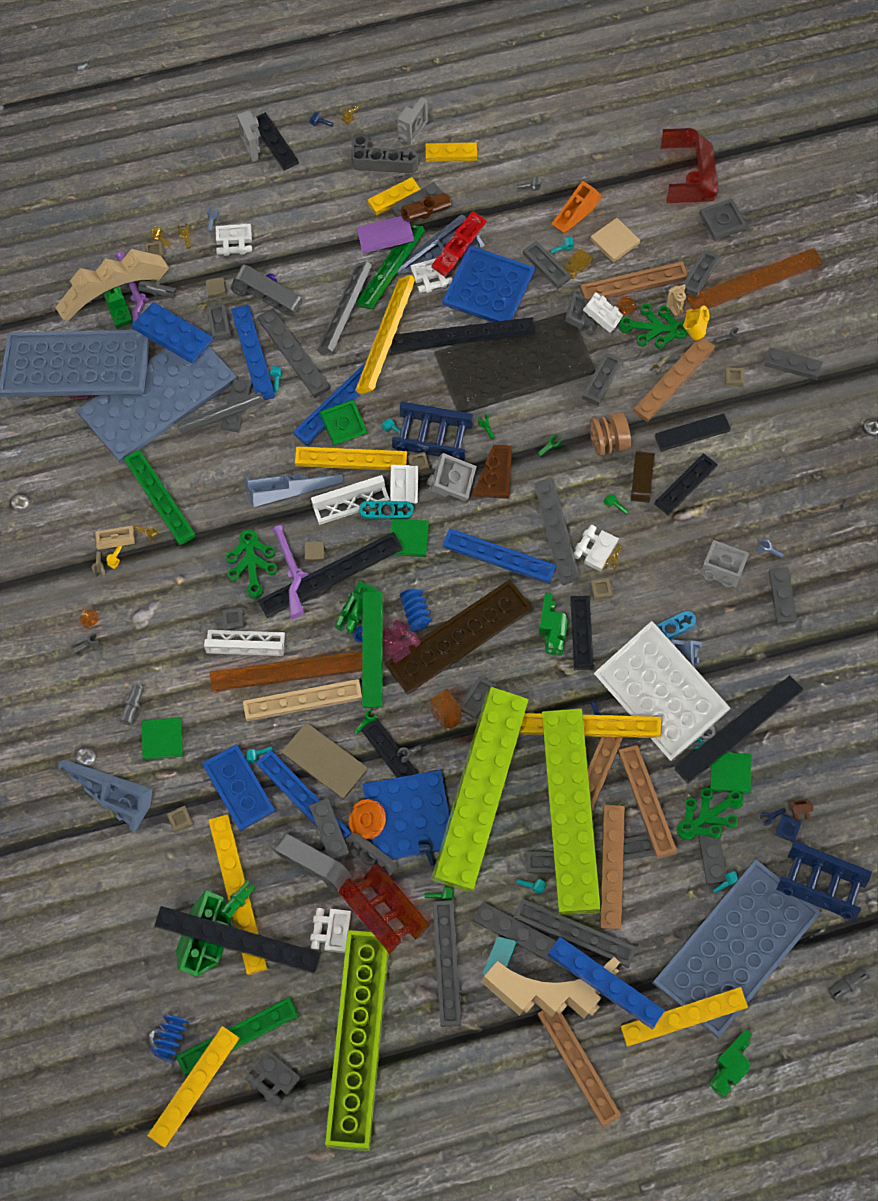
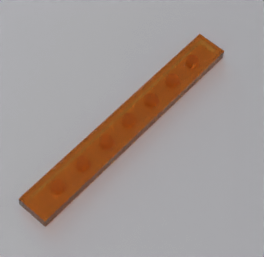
[687,248,823,310]
[210,651,362,692]

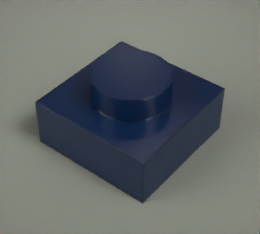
[775,815,801,843]

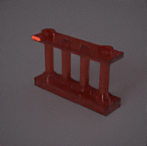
[338,864,430,954]

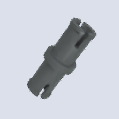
[139,280,176,299]
[120,685,144,726]
[828,967,870,1001]

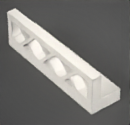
[311,475,390,525]
[204,630,285,656]

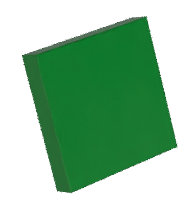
[319,400,368,447]
[390,518,429,557]
[142,717,183,760]
[710,752,751,794]

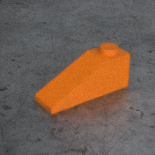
[551,181,603,234]

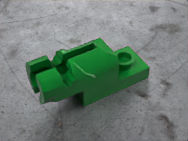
[103,286,133,329]
[335,581,377,635]
[539,593,568,656]
[708,1029,752,1098]

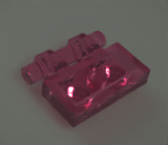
[383,620,420,663]

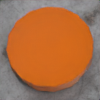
[349,799,386,840]

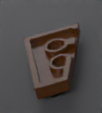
[472,445,512,499]

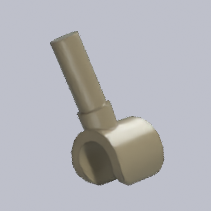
[650,355,669,375]
[92,552,105,577]

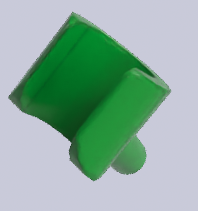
[478,414,495,440]
[538,436,562,456]
[603,494,629,514]
[354,709,377,734]
[424,887,454,901]

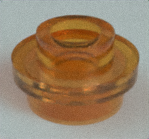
[617,296,636,314]
[80,609,98,629]

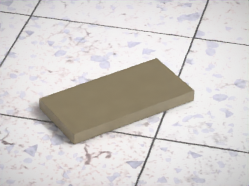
[281,722,368,800]

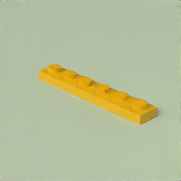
[295,447,407,470]
[620,987,748,1047]
[147,1026,240,1148]

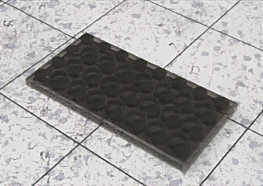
[434,312,596,413]

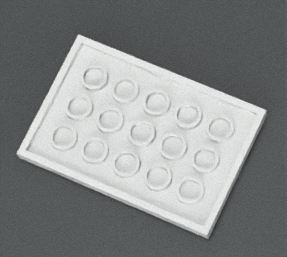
[594,621,731,761]

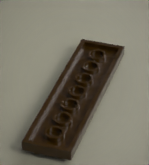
[385,579,533,695]

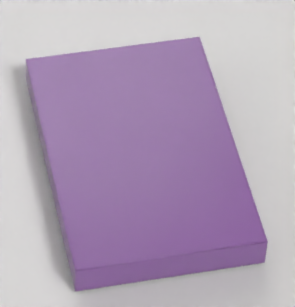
[357,216,414,253]

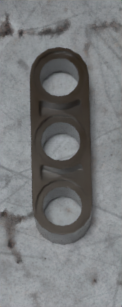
[630,451,655,503]

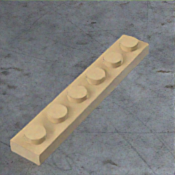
[243,679,362,721]

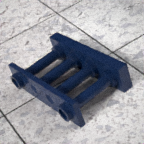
[392,401,473,461]
[776,841,872,921]

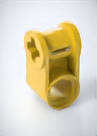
[683,305,710,341]

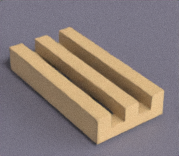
[95,525,135,550]

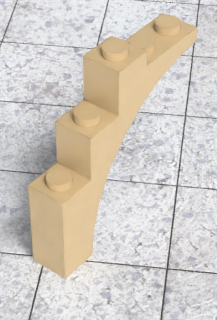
[55,249,169,321]
[481,957,620,1019]

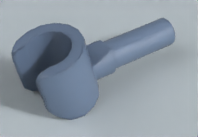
[207,207,218,232]
[757,540,784,558]

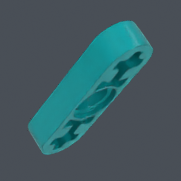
[359,501,414,520]

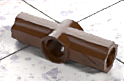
[400,193,451,222]

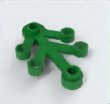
[618,303,688,349]
[226,530,277,599]
[677,788,744,840]

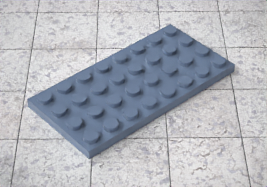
[0,330,150,397]
[76,346,237,463]
[653,860,821,1039]

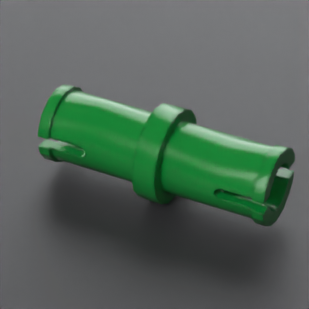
[219,880,256,920]

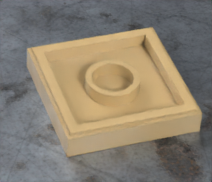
[590,218,640,263]

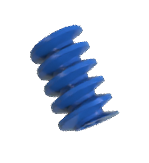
[399,589,432,632]
[150,1015,189,1063]

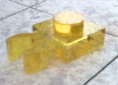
[564,248,593,279]

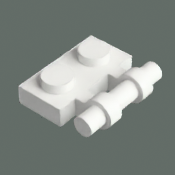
[216,224,252,256]
[410,258,453,293]
[583,292,623,333]
[574,525,619,572]
[310,908,351,953]

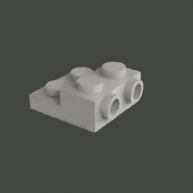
[396,97,428,146]
[237,111,261,162]
[427,453,477,501]
[700,540,749,587]

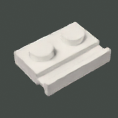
[390,465,418,504]

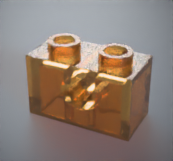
[430,689,461,731]

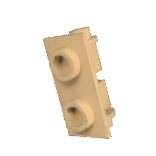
[666,284,686,317]

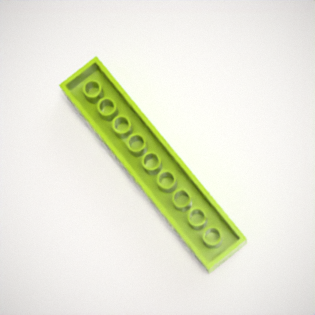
[431,687,529,893]
[542,709,600,916]
[325,930,390,1152]

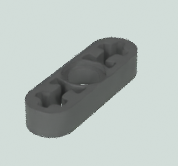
[344,833,396,878]

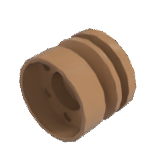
[590,412,631,456]

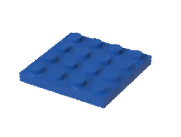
[442,246,535,322]
[362,770,450,862]

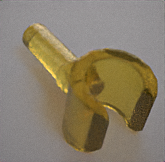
[342,104,360,124]
[178,223,191,249]
[151,226,171,247]
[134,525,159,541]
[606,545,622,569]

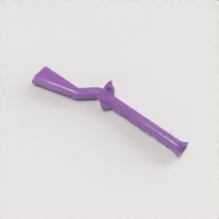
[115,252,151,330]
[272,525,309,620]

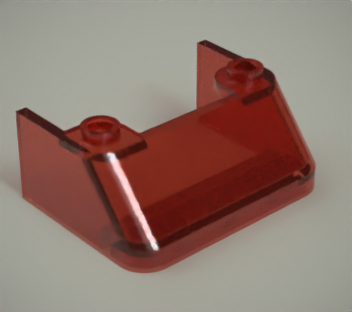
[660,128,719,203]

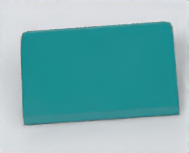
[482,936,517,976]

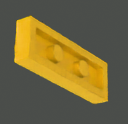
[426,142,477,162]
[367,177,421,216]

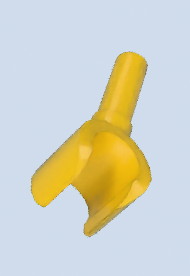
[107,546,123,569]

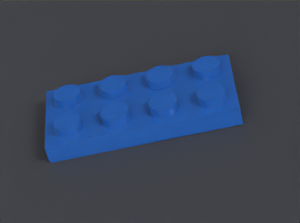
[132,302,213,364]
[202,744,275,832]

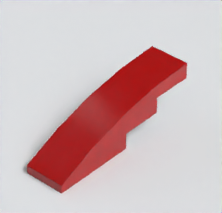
[431,211,487,277]

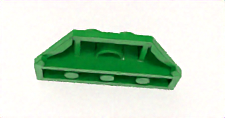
[176,890,231,977]

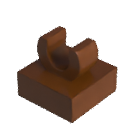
[788,799,814,821]

